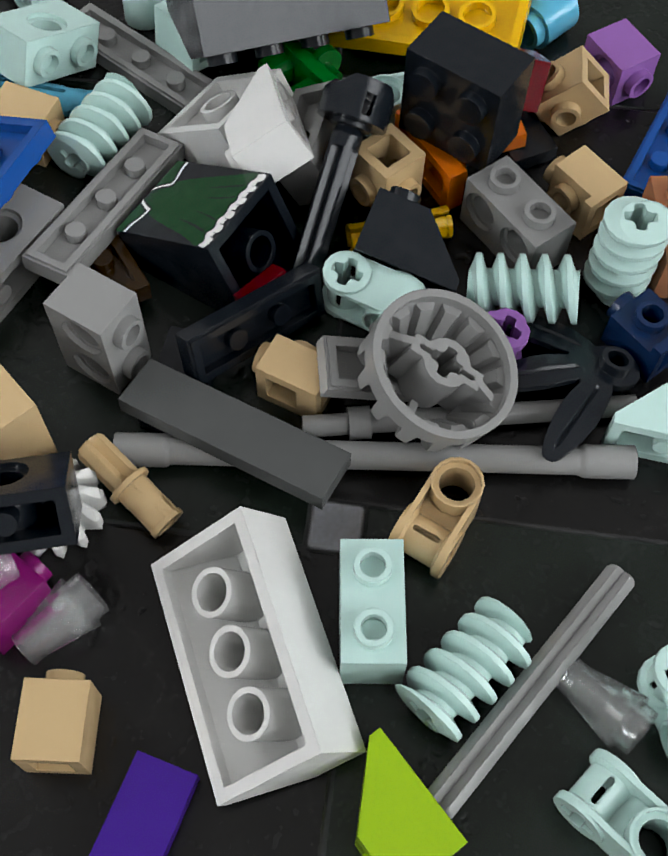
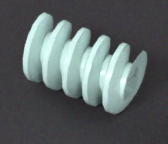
[47,72,153,179]
[583,196,668,307]
[466,252,580,325]
[395,596,533,743]

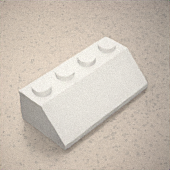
[151,506,367,806]

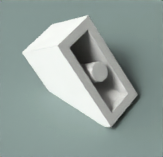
[224,63,314,183]

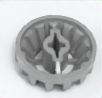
[357,289,518,452]

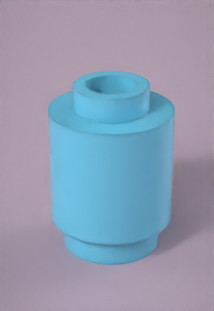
[520,0,579,50]

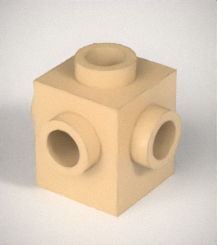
[535,45,610,136]
[349,123,426,208]

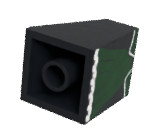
[116,161,300,311]

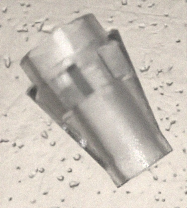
[11,573,110,665]
[556,659,658,755]

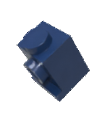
[600,288,668,383]

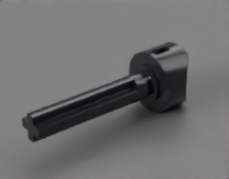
[289,73,394,276]

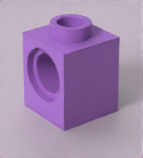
[584,18,661,106]

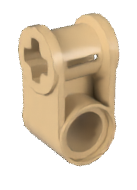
[388,457,485,580]

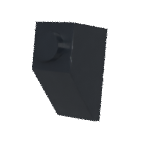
[353,186,460,292]

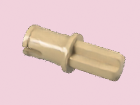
[78,433,183,539]

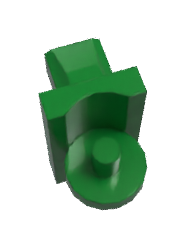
[258,40,343,93]

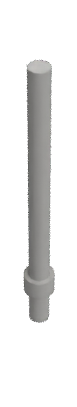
[302,394,638,441]

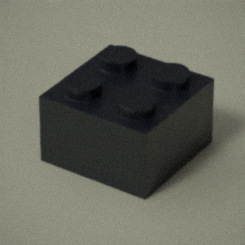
[399,11,535,170]

